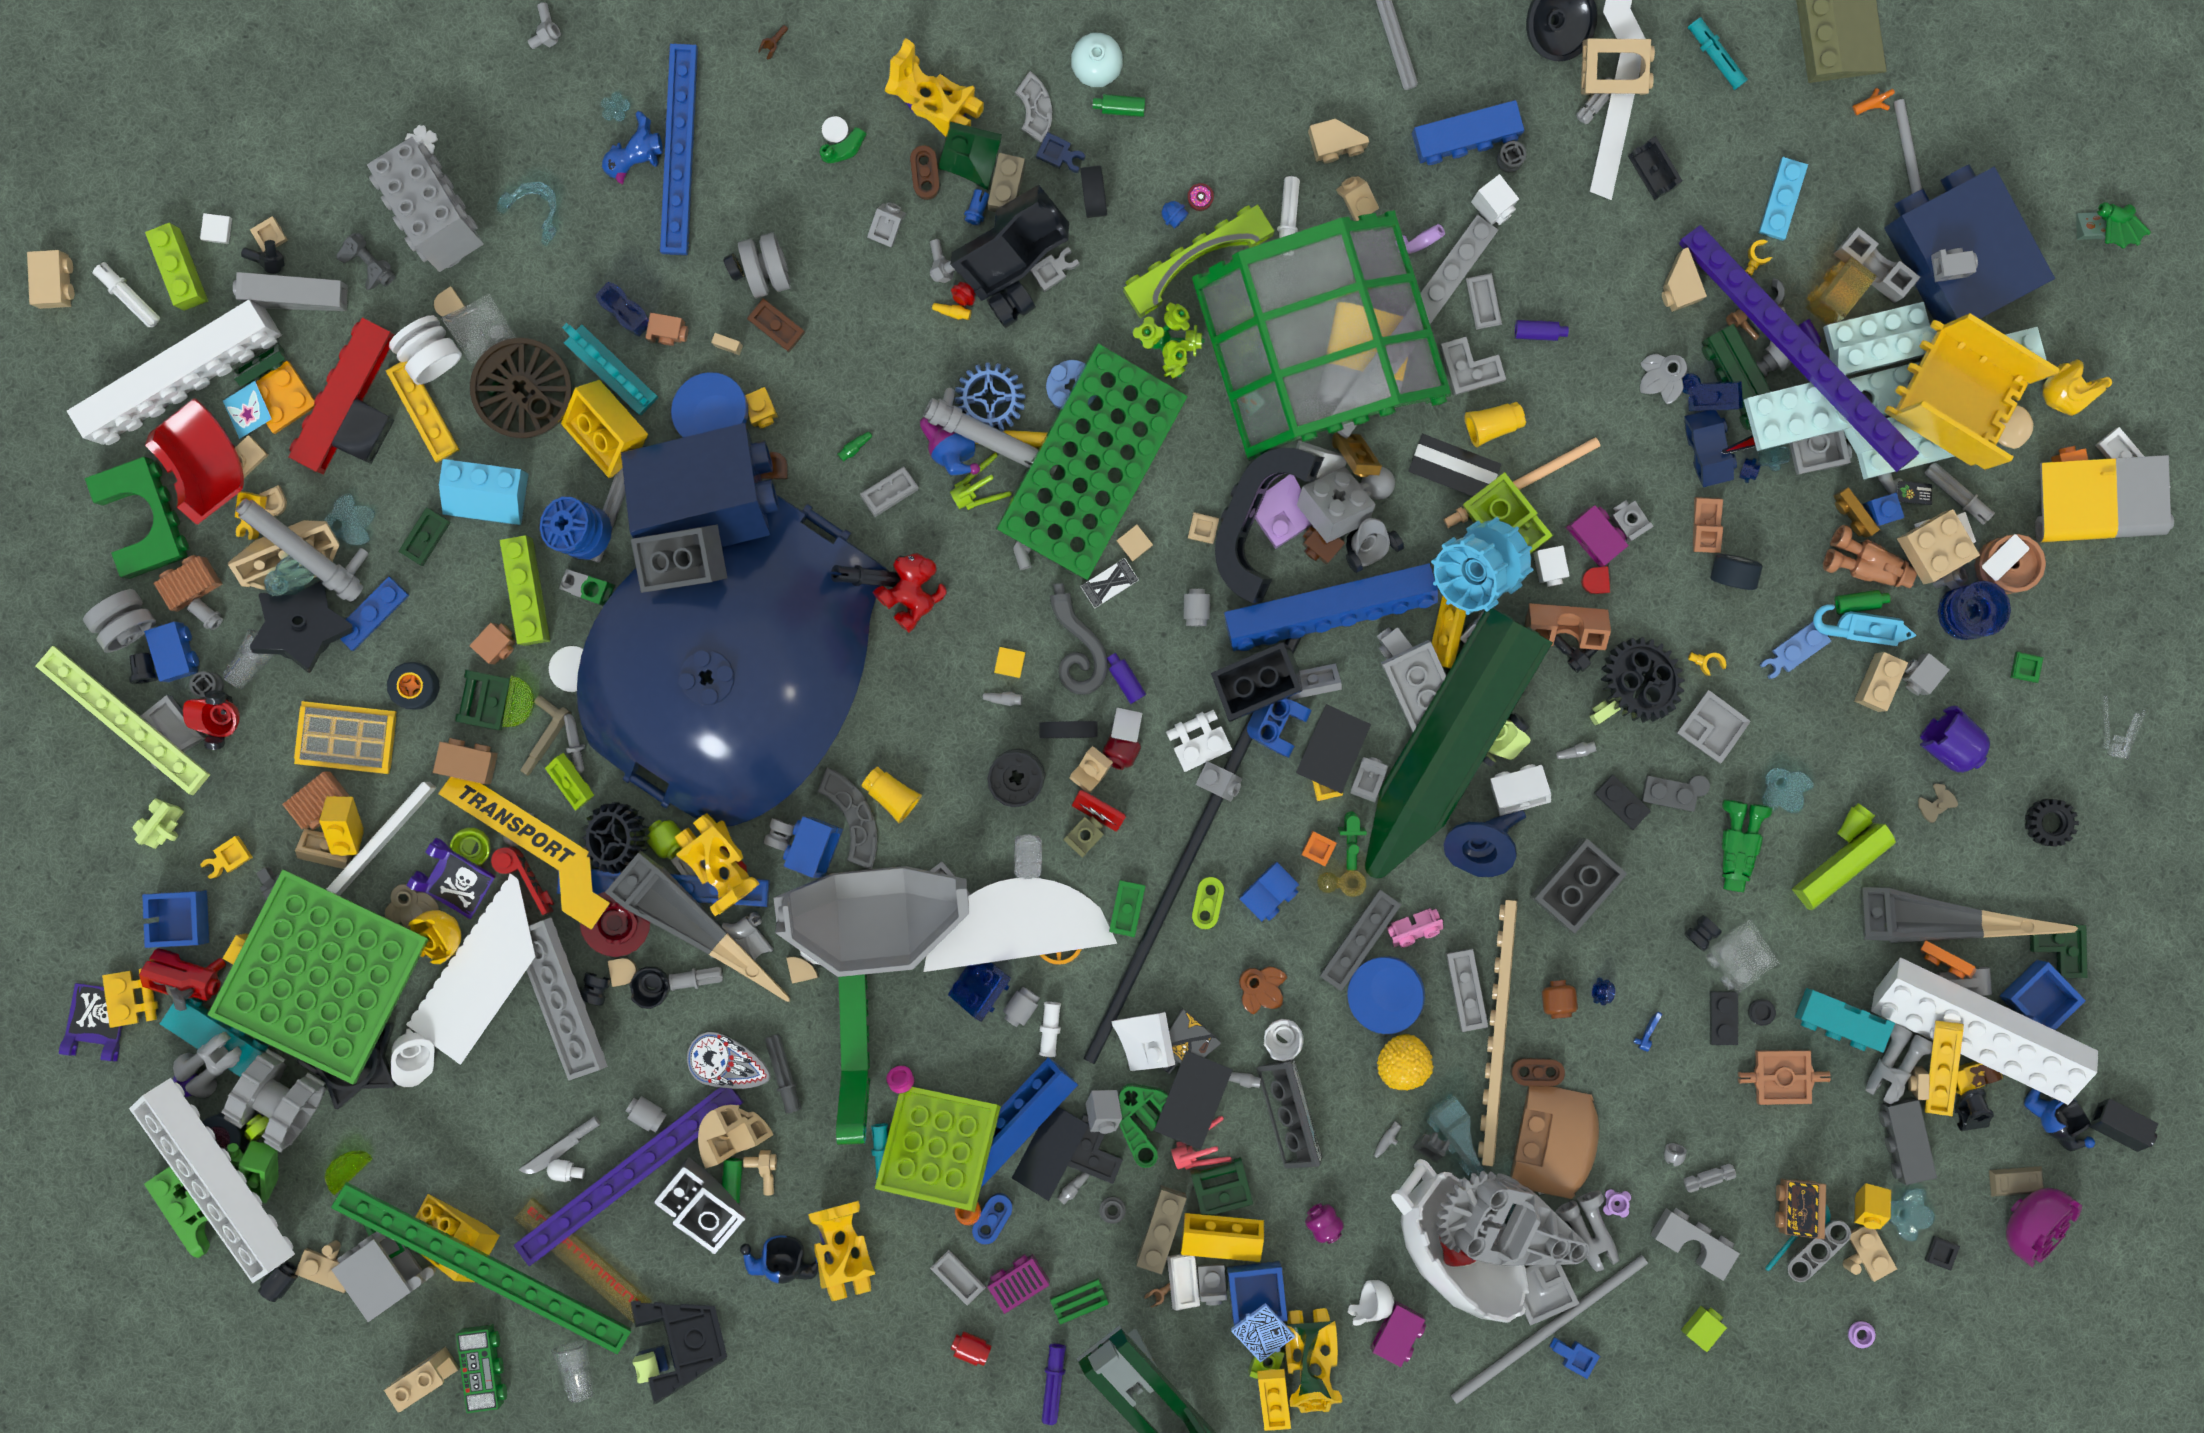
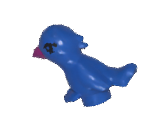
[602,111,663,185]

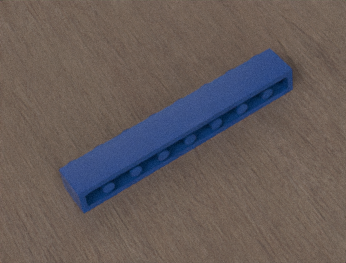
[1224,563,1438,651]

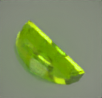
[502,675,535,727]
[324,1151,372,1196]

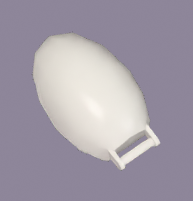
[1391,1159,1529,1323]

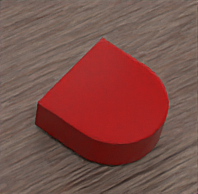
[1581,566,1610,594]

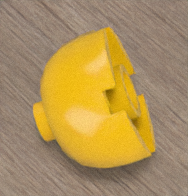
[408,910,462,964]

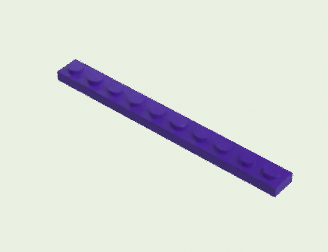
[513,1087,744,1267]

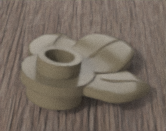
[385,884,439,929]

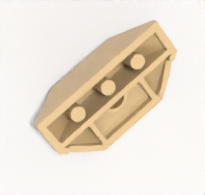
[228,520,339,592]

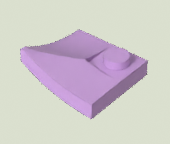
[1255,474,1312,549]

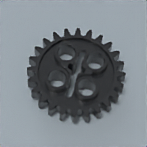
[1601,637,1685,723]

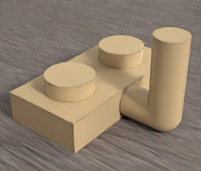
[1843,1225,1897,1282]
[295,1240,346,1293]

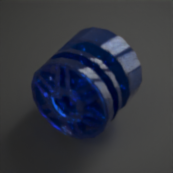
[1938,581,2011,640]

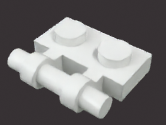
[1166,710,1232,772]

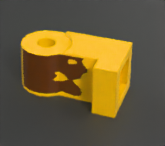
[1955,1061,2003,1095]

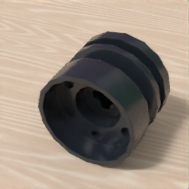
[987,748,1045,807]

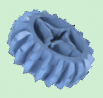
[954,363,1025,432]

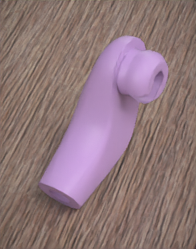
[1394,224,1445,255]

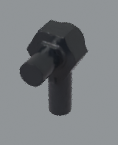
[241,240,285,274]
[1554,635,1598,673]

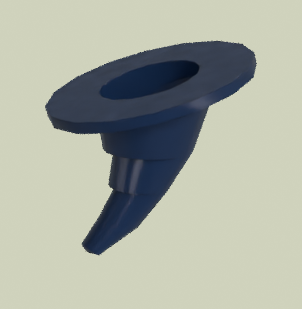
[1443,810,1526,877]

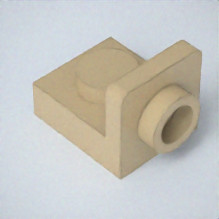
[1069,746,1113,793]

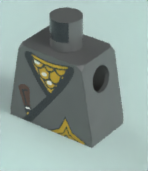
[1162,1007,1221,1074]

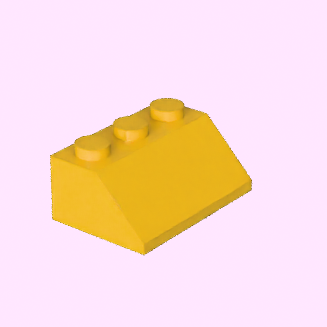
[561,380,648,478]

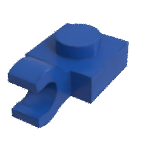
[1549,1337,1600,1379]

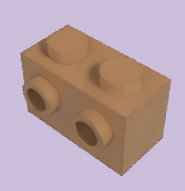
[433,738,498,784]

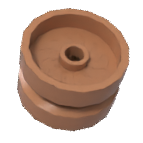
[1974,534,2046,595]

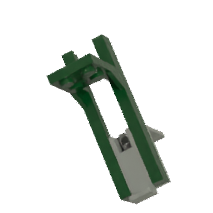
[1076,1325,1216,1433]

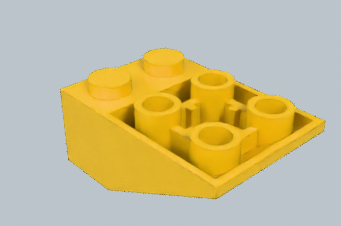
[416,1194,500,1282]

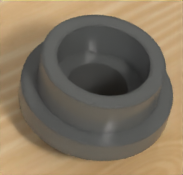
[1099,1196,1126,1224]

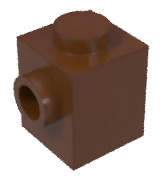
[1302,525,1345,565]

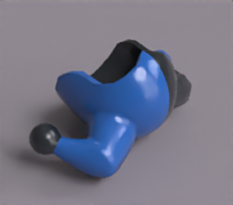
[2024,1088,2095,1152]
[740,1235,827,1284]

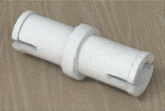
[1039,1002,1061,1057]

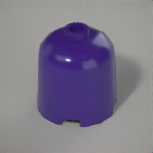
[1920,706,1990,773]

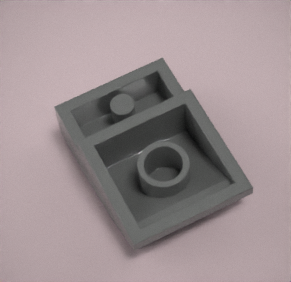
[653,1157,746,1254]

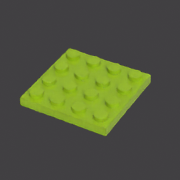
[875,1087,1001,1212]

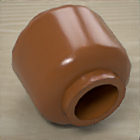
[1542,980,1578,1019]

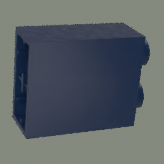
[1884,164,2055,325]
[621,423,779,547]

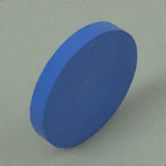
[671,372,748,438]
[1348,956,1425,1034]

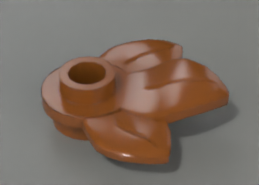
[1239,966,1287,1014]

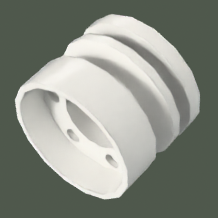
[389,315,462,385]

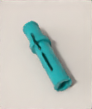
[1687,17,1748,90]

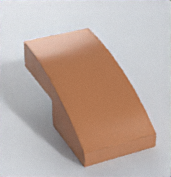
[1693,497,1723,553]

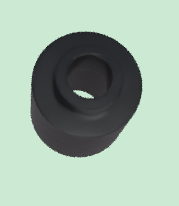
[258,1261,298,1302]

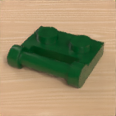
[455,670,512,731]
[1190,1157,1253,1215]

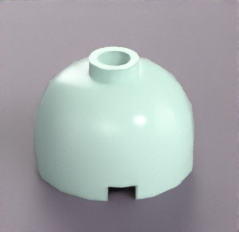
[1071,33,1123,87]

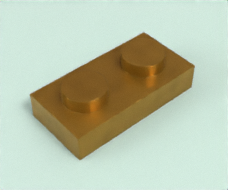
[1833,487,1880,538]

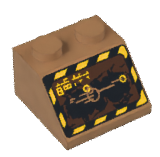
[1775,1179,1826,1239]

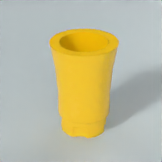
[1465,402,1526,447]
[861,767,922,824]

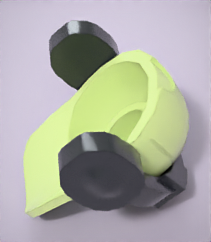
[1483,713,1530,767]

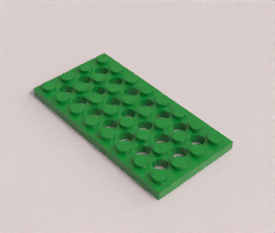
[996,343,1188,580]

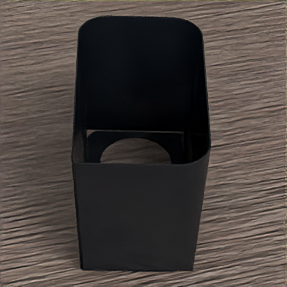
[332,398,394,464]

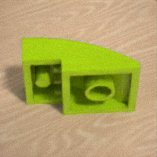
[1463,472,1553,554]

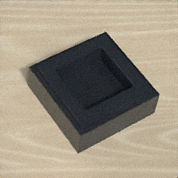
[1924,1236,1960,1271]

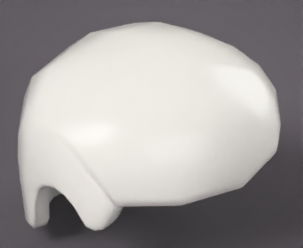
[1264,1019,1304,1062]

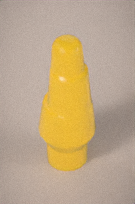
[932,303,972,320]

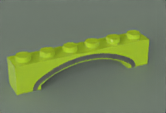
[1123,204,1274,318]

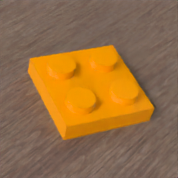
[256,361,315,434]

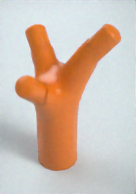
[1852,88,1895,115]

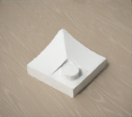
[1112,1012,1175,1071]

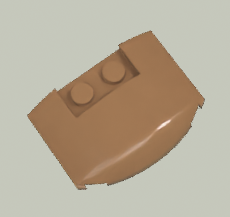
[1510,1086,1599,1199]

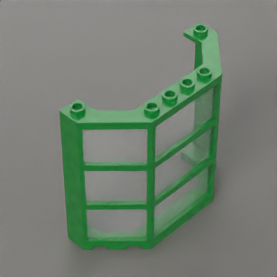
[1192,210,1451,460]

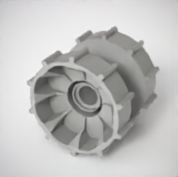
[221,1049,327,1152]

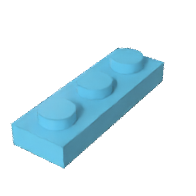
[1758,157,1808,241]

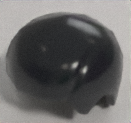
[629,966,670,1009]

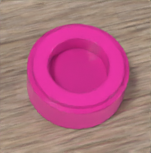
[886,1066,914,1093]

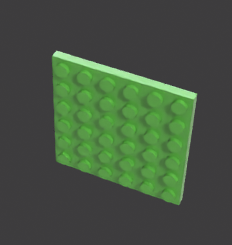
[208,869,429,1084]

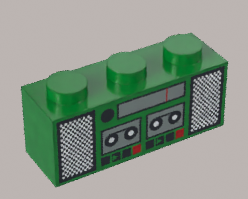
[456,1324,507,1413]

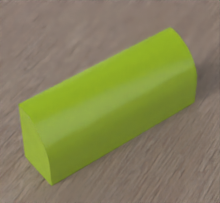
[1792,823,1896,910]

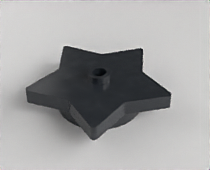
[250,581,354,673]
[297,1023,397,1109]

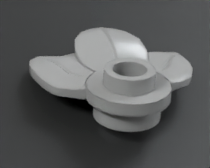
[1640,354,1688,404]

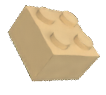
[1897,509,1980,584]

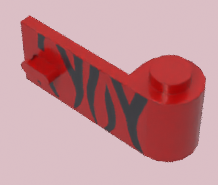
[491,847,554,915]

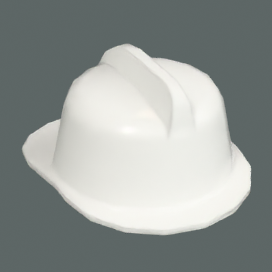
[391,1028,434,1087]

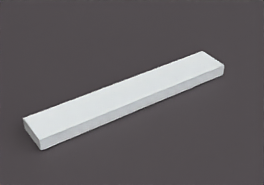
[327,782,437,896]

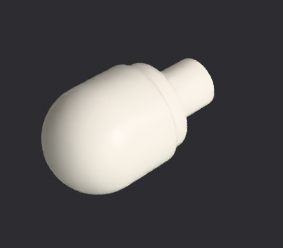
[547,1159,585,1182]

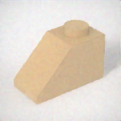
[1662,248,1707,312]

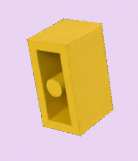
[319,796,364,856]

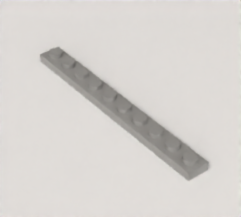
[1331,215,1498,439]

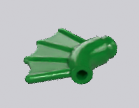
[2097,202,2151,249]

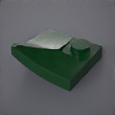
[938,122,1002,190]

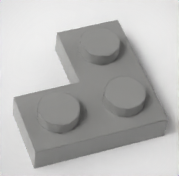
[1440,337,1506,396]

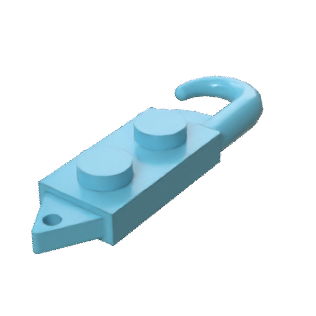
[1813,604,1916,646]

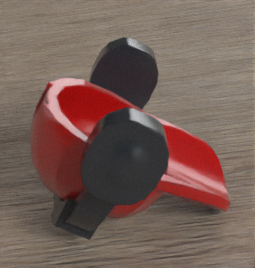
[183,690,240,750]

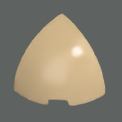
[698,1105,773,1169]

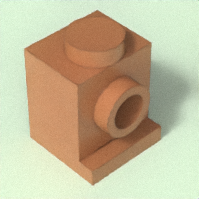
[646,313,688,346]

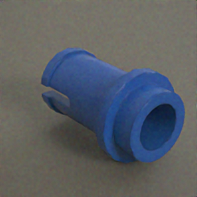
[964,189,990,226]

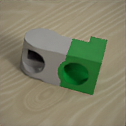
[559,569,615,606]

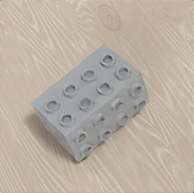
[367,137,484,272]

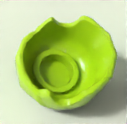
[450,827,491,866]

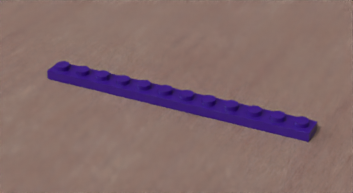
[1679,225,1919,472]

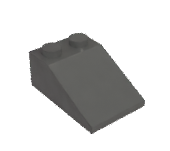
[631,524,727,593]

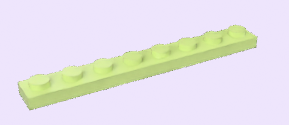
[36,646,210,795]

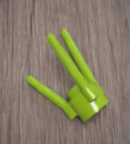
[950,453,1012,510]

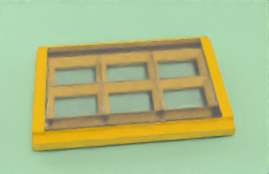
[294,701,397,774]

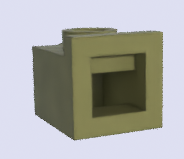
[1063,816,1104,858]

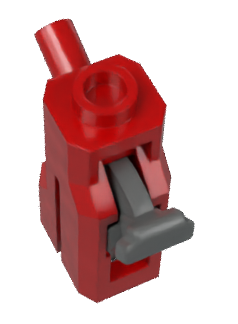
[139,948,226,1011]

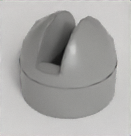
[1664,1143,1687,1167]

